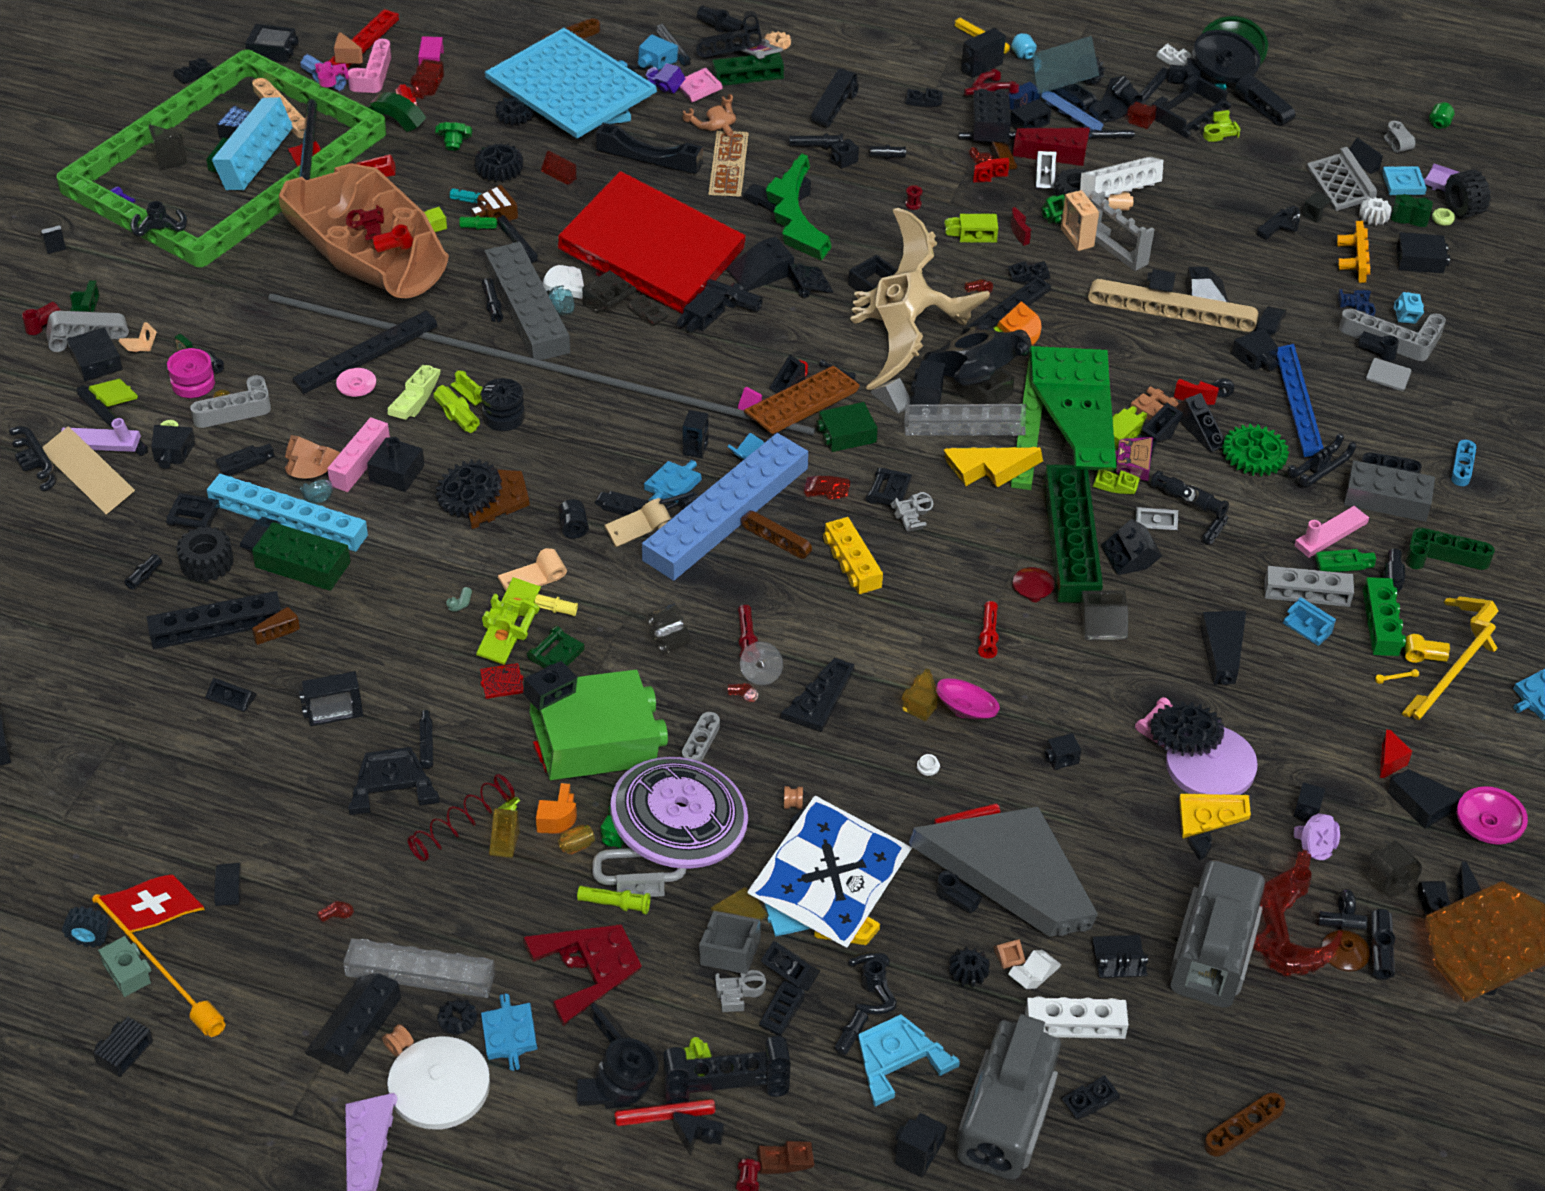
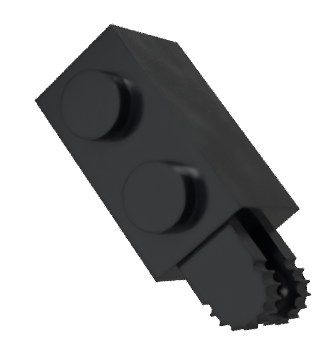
[677,288,725,333]

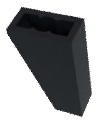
[1200,610,1246,685]

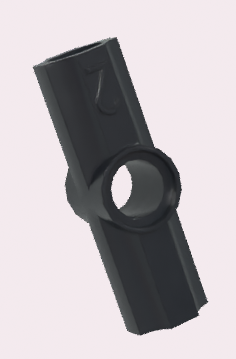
[697,5,744,32]
[705,279,763,312]
[1369,908,1396,980]

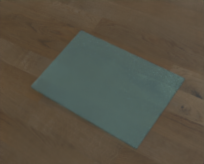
[1033,36,1099,94]

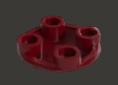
[1012,567,1055,603]

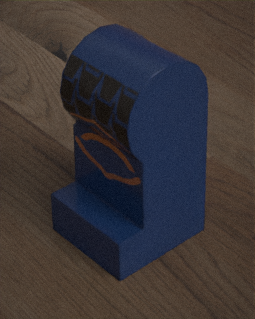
[1009,81,1041,110]

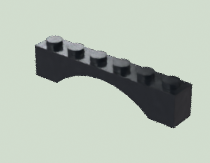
[596,122,703,174]

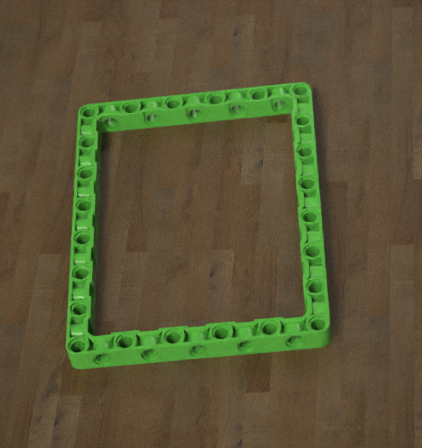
[56,50,386,267]

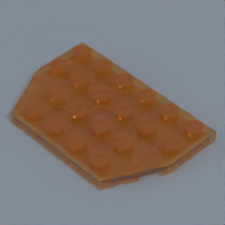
[1425,881,1545,1003]

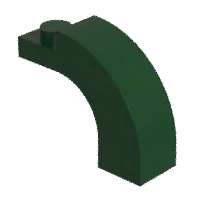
[367,92,426,133]

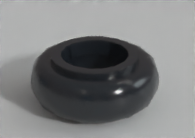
[1211,378,1235,397]
[1338,889,1356,914]

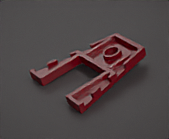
[523,924,642,1026]

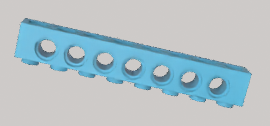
[207,474,368,552]

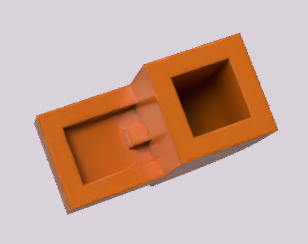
[536,783,577,834]

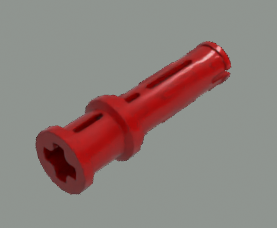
[978,601,999,659]

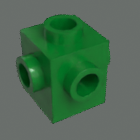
[1042,194,1065,224]

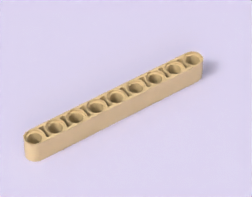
[1088,279,1258,332]

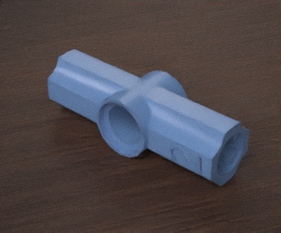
[300,54,347,91]

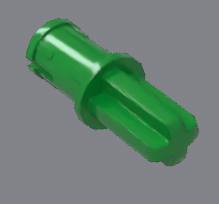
[459,215,497,230]

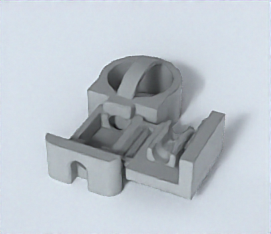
[891,492,933,532]
[716,970,766,1012]

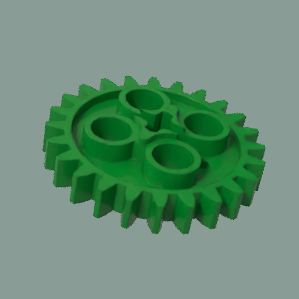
[1222,424,1289,476]

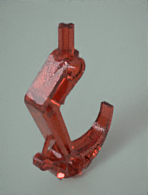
[1253,850,1343,976]

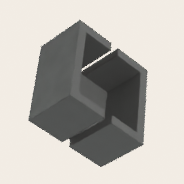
[699,911,761,974]

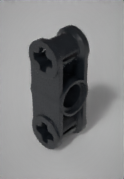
[1048,77,1097,112]

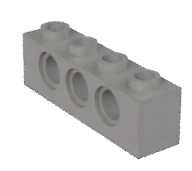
[1264,566,1354,607]

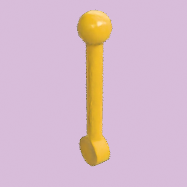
[1375,669,1419,684]

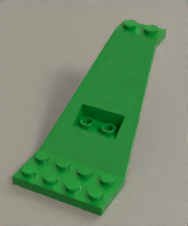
[1030,346,1116,471]

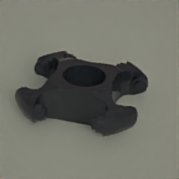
[922,325,1031,386]

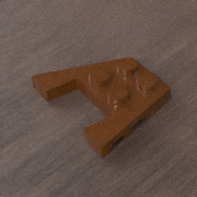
[469,470,530,529]

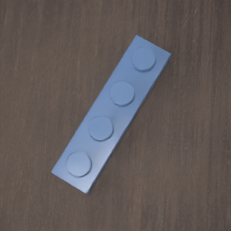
[1041,90,1104,131]

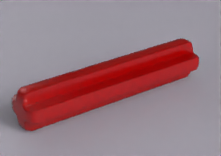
[934,804,1001,824]

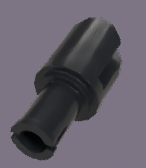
[1384,549,1405,593]

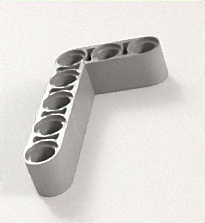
[1339,309,1446,361]

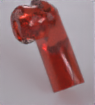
[969,147,994,164]
[965,279,994,293]
[728,683,758,702]
[317,901,353,922]

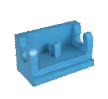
[1283,597,1336,646]

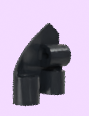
[1089,76,1143,123]

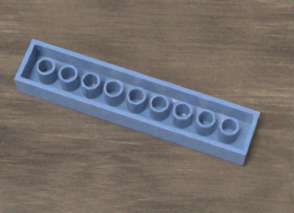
[642,433,808,581]

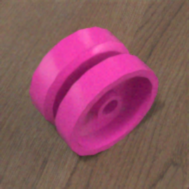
[167,348,215,398]

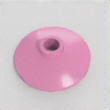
[336,368,376,397]

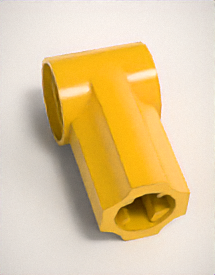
[1405,634,1450,663]

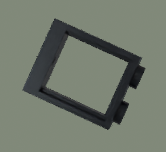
[848,254,898,292]

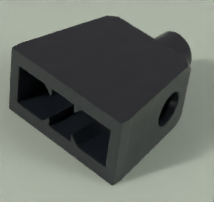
[1231,328,1278,371]
[152,425,195,469]

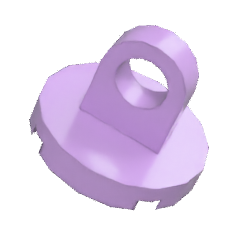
[1294,814,1340,860]

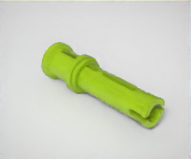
[577,885,651,914]

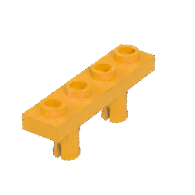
[1337,221,1370,283]

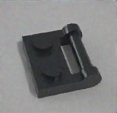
[865,467,912,505]
[166,493,220,528]

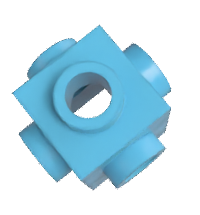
[1394,292,1424,324]

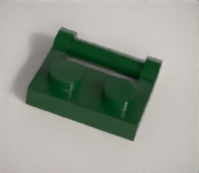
[527,626,585,669]

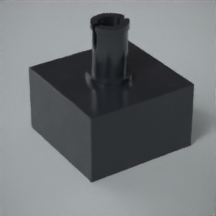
[367,436,425,492]

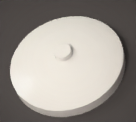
[388,1037,490,1129]

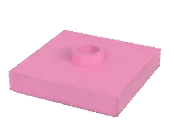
[678,68,722,102]

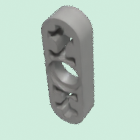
[682,712,720,762]

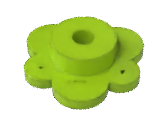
[496,797,520,814]

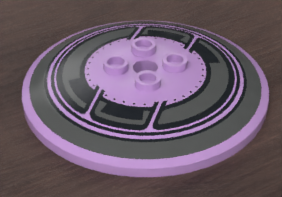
[610,757,748,868]

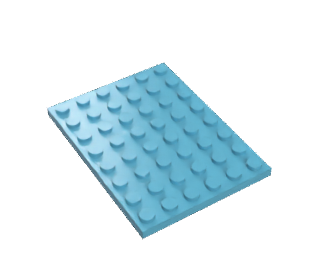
[485,28,657,138]

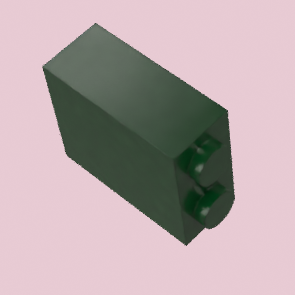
[816,402,878,452]

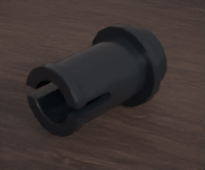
[206,351,224,373]

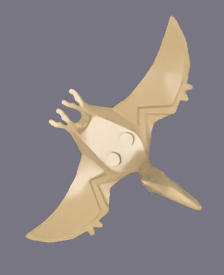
[851,208,990,390]

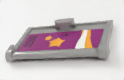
[735,39,783,59]

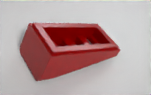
[357,155,396,177]

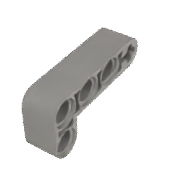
[46,311,129,352]
[190,375,271,428]

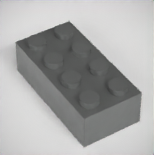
[1344,460,1435,522]

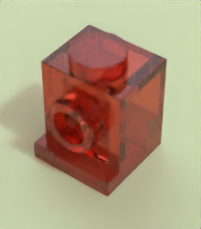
[1127,102,1157,130]

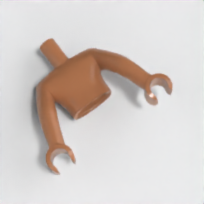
[682,94,736,136]

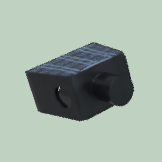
[217,105,250,139]

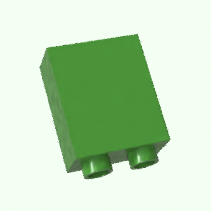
[529,670,668,780]

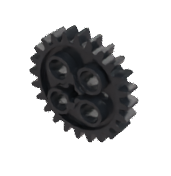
[436,459,502,518]
[1150,701,1224,757]

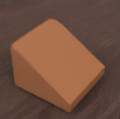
[993,939,1026,969]

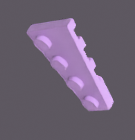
[346,1093,398,1191]

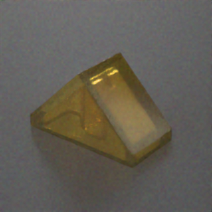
[489,808,520,858]

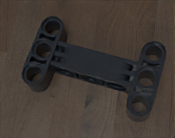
[663,1036,791,1104]

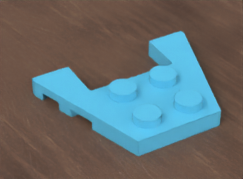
[858,1015,960,1107]

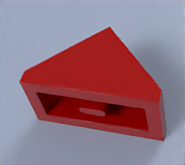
[1380,729,1412,778]

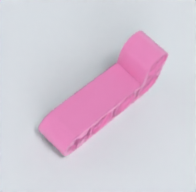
[348,39,391,93]

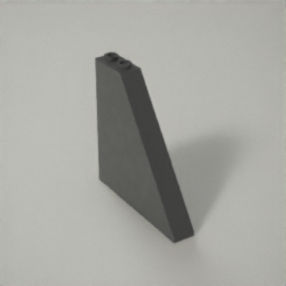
[909,807,1098,937]

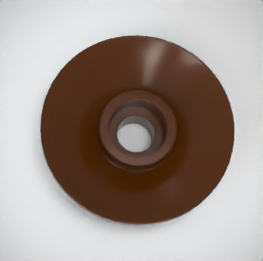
[1322,930,1370,972]

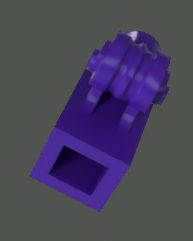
[646,63,686,94]

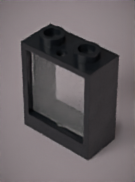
[245,24,299,62]
[299,671,363,727]

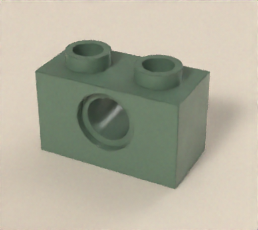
[98,936,151,997]

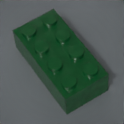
[252,522,351,591]

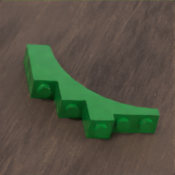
[766,153,832,261]

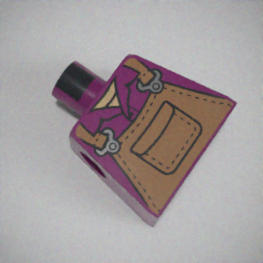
[1115,437,1153,481]

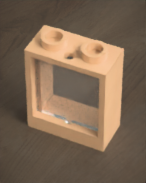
[1061,190,1099,251]

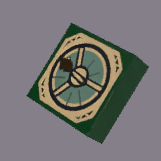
[175,334,193,351]

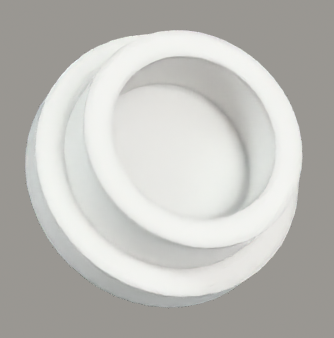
[917,754,940,776]

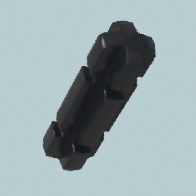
[1202,515,1228,545]

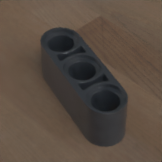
[1361,452,1422,474]

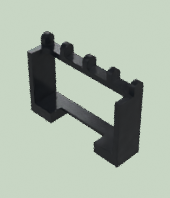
[1149,74,1231,138]

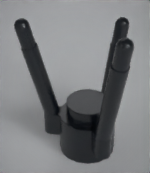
[659,491,699,510]

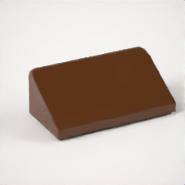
[990,141,1017,170]

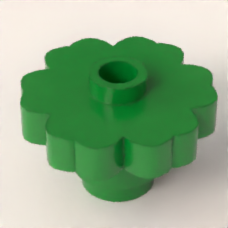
[435,122,472,151]

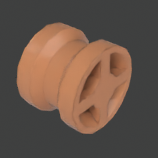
[784,786,803,810]
[382,1024,414,1056]

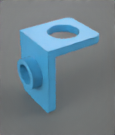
[727,433,764,460]

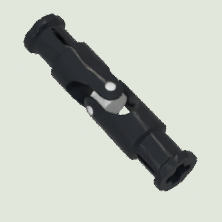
[1151,470,1229,518]

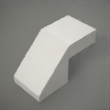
[1009,950,1061,989]

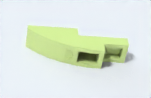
[388,365,441,420]

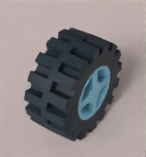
[62,906,110,948]

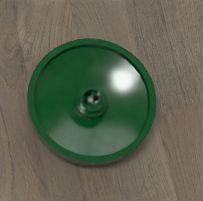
[1202,16,1268,67]

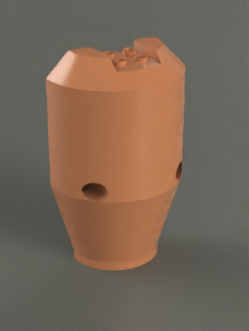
[279,163,449,298]

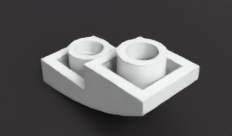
[1157,44,1193,66]

